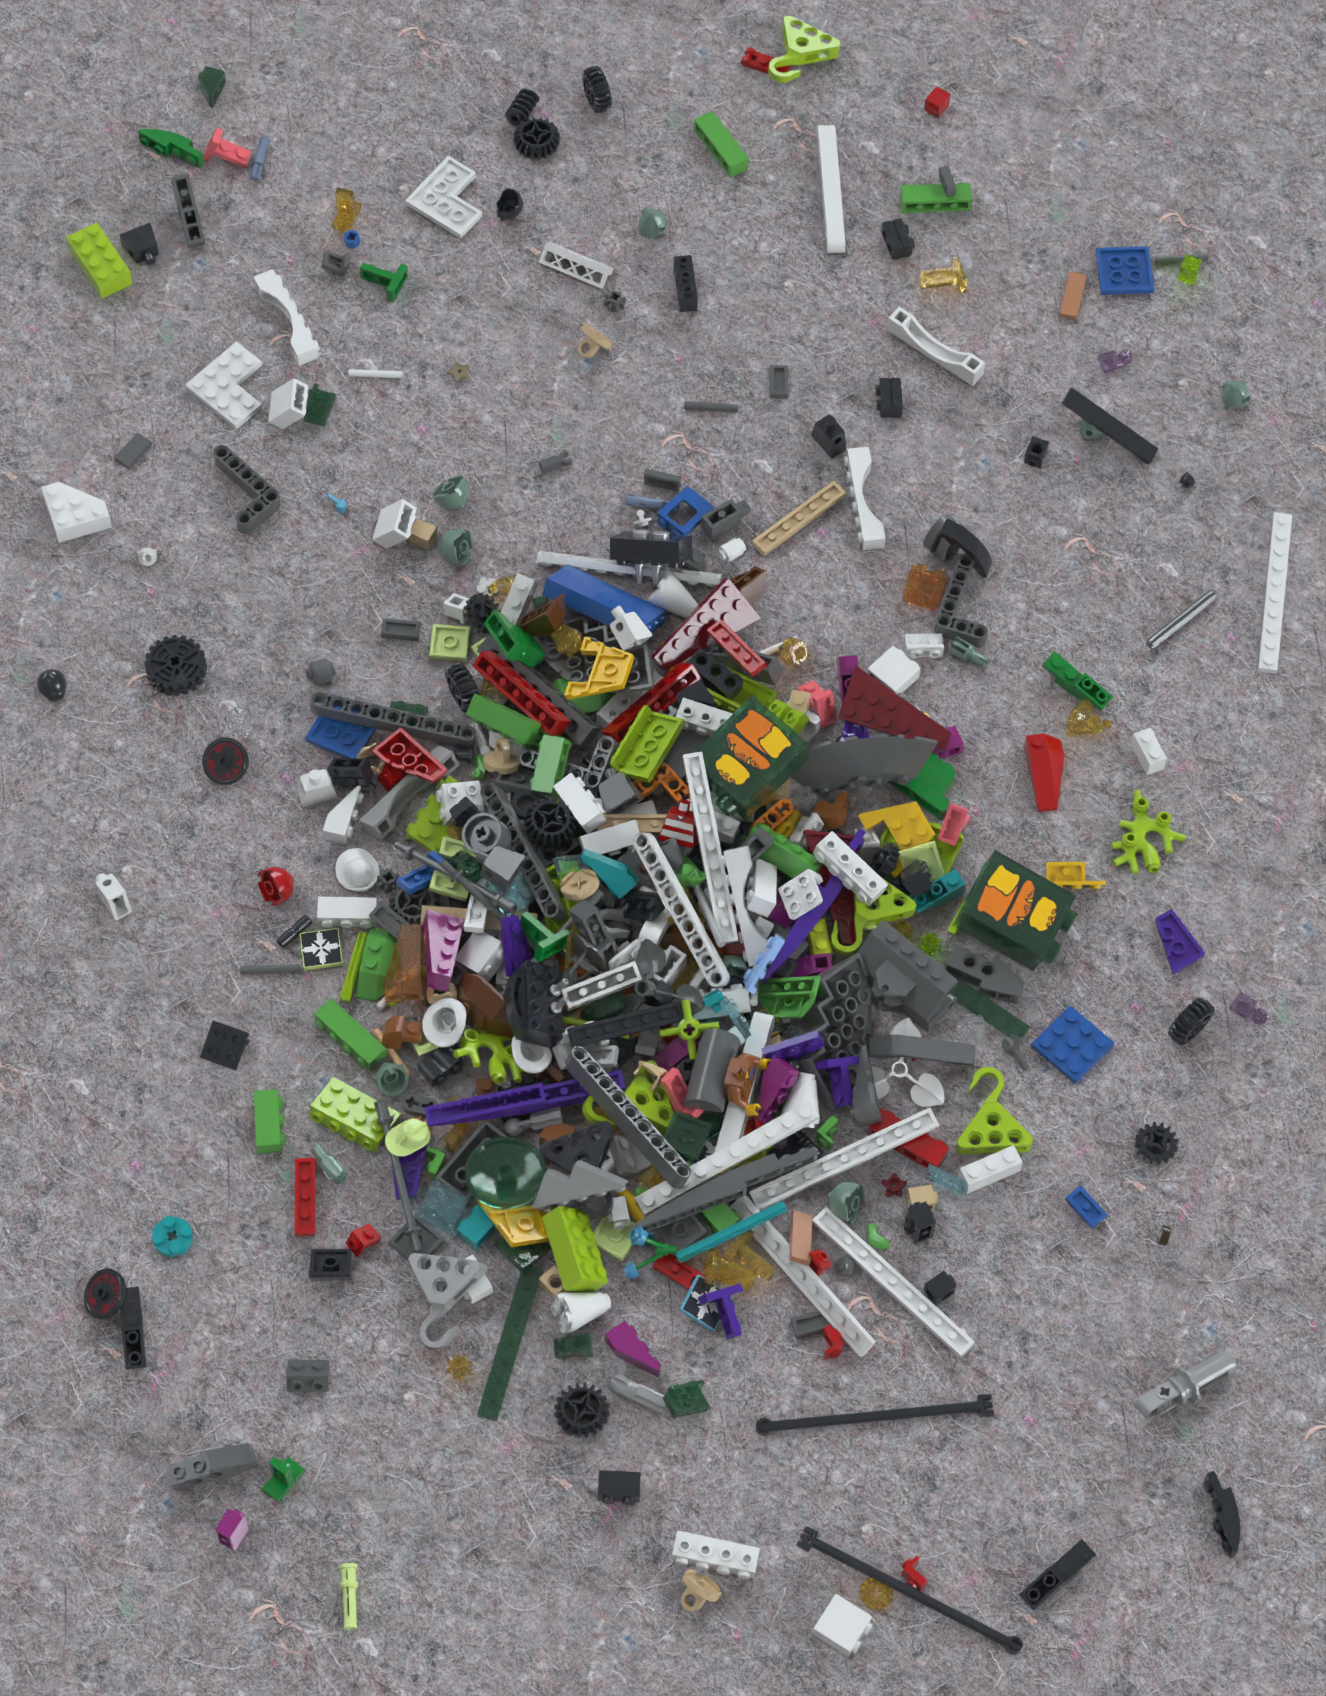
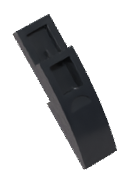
[120,1286,147,1370]
[1203,1471,1240,1558]
[1019,1539,1097,1611]

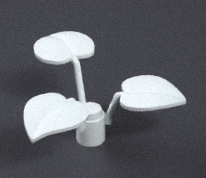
[853,1018,945,1107]

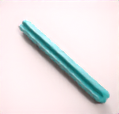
[676,1201,787,1263]

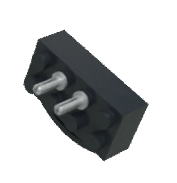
[610,530,692,585]
[505,960,569,1048]

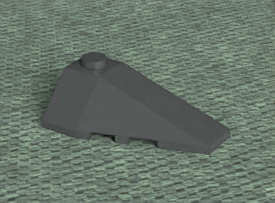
[850,1045,882,1127]

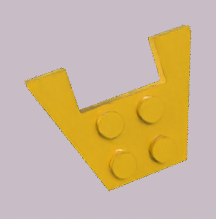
[564,637,634,700]
[858,801,936,879]
[476,1185,551,1247]

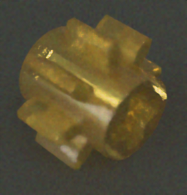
[891,920,913,940]
[447,1354,472,1380]

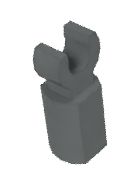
[539,451,572,473]

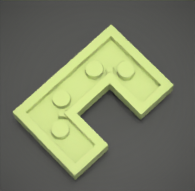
[428,836,477,901]

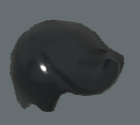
[496,188,524,222]
[37,669,67,702]

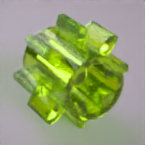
[918,931,942,956]

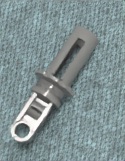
[1134,1350,1236,1421]

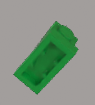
[360,263,408,303]
[520,912,571,962]
[262,1456,305,1503]

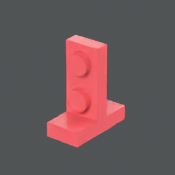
[203,128,252,168]
[797,680,837,728]
[937,803,971,846]
[660,1068,704,1120]

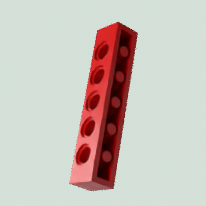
[472,651,571,736]
[601,663,701,746]

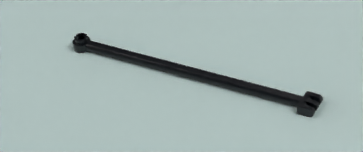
[756,1394,995,1436]
[796,1526,1023,1655]

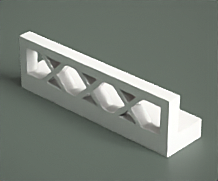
[539,242,614,289]

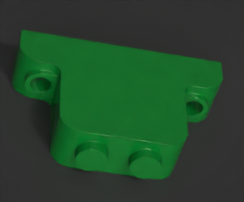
[484,609,545,668]
[889,752,955,821]

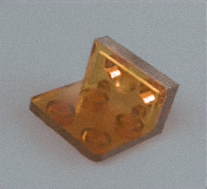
[902,563,949,610]

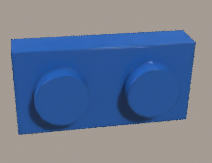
[1065,1186,1107,1229]

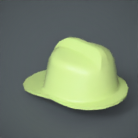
[385,1119,430,1157]

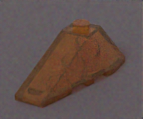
[384,924,425,1003]

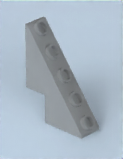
[532,1160,628,1211]

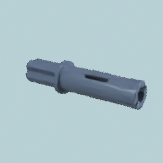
[250,136,270,182]
[625,494,680,514]

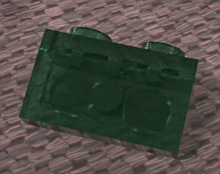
[304,383,336,427]

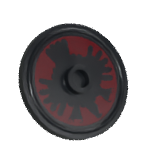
[202,737,249,785]
[84,1268,126,1320]

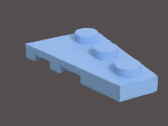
[743,933,785,995]

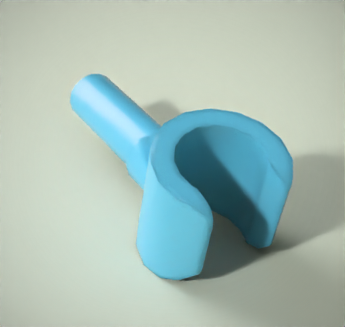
[327,493,348,514]

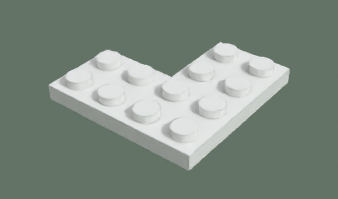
[405,156,482,239]
[185,341,262,430]

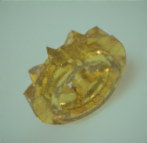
[859,1577,893,1610]

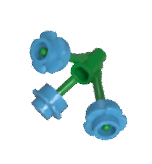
[623,1226,677,1281]

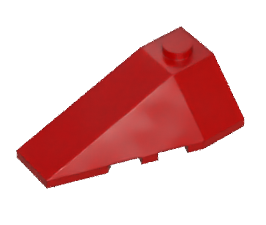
[372,727,448,783]
[1024,733,1065,812]

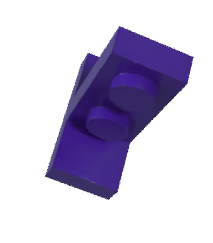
[815,1056,859,1108]
[698,1283,743,1340]

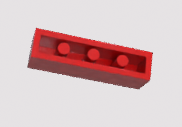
[867,1108,949,1174]

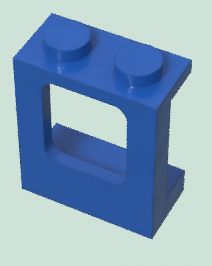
[657,486,714,536]

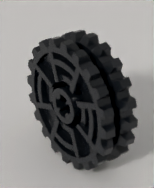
[144,635,207,696]

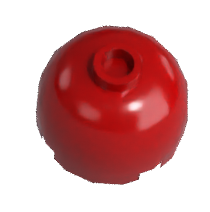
[258,866,294,906]

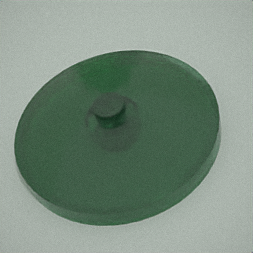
[465,1137,546,1209]

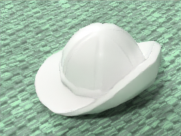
[336,848,380,892]
[422,998,466,1048]
[512,1036,552,1073]

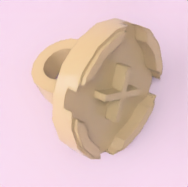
[578,323,612,358]
[483,738,521,775]
[560,869,599,904]
[681,1569,722,1611]

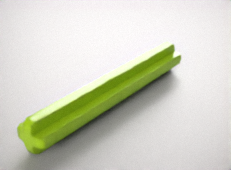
[340,931,368,1003]

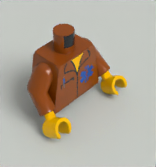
[724,1053,772,1116]

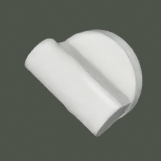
[633,510,652,527]
[138,548,157,566]

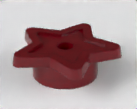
[881,1173,907,1197]

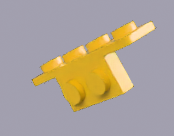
[1032,862,1106,889]

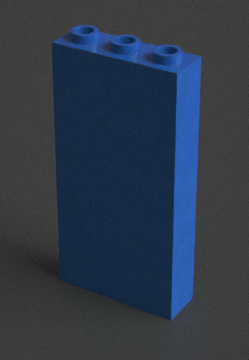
[542,565,666,633]

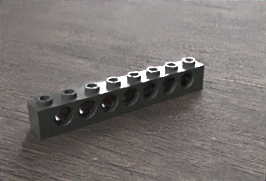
[477,634,601,746]

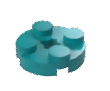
[152,1216,193,1257]

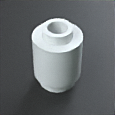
[718,538,746,563]

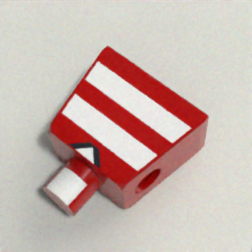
[658,800,698,848]

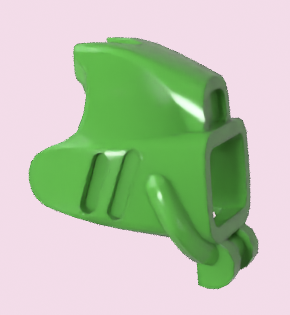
[673,856,706,888]

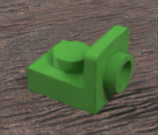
[815,1115,839,1151]
[426,1147,447,1181]

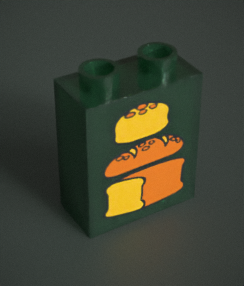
[694,695,809,821]
[952,850,1078,971]

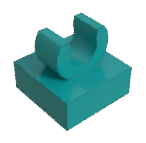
[702,989,724,1013]

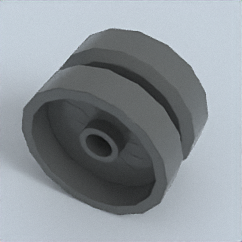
[923,514,968,562]
[462,813,511,855]

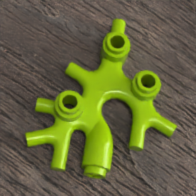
[1111,790,1186,874]
[453,1025,533,1084]

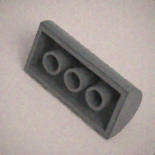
[684,1029,741,1113]
[435,1119,516,1205]

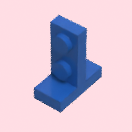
[396,850,444,895]

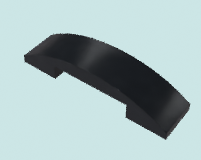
[940,519,992,578]

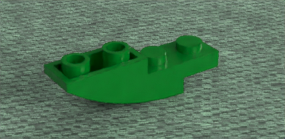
[138,129,204,168]
[1041,651,1113,710]

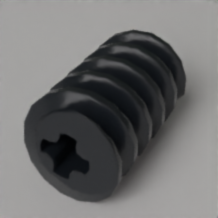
[505,89,540,126]

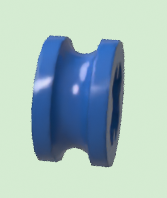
[344,230,360,248]

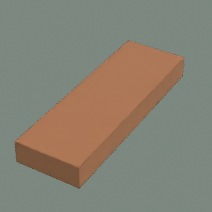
[1059,271,1087,320]
[789,1210,812,1266]

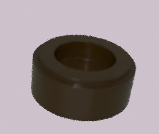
[1158,1225,1171,1246]

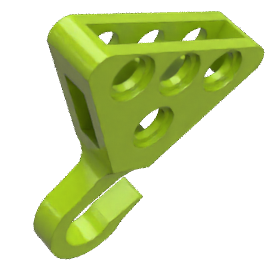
[768,15,840,83]
[831,878,916,955]
[583,1060,677,1137]
[956,1067,1033,1155]

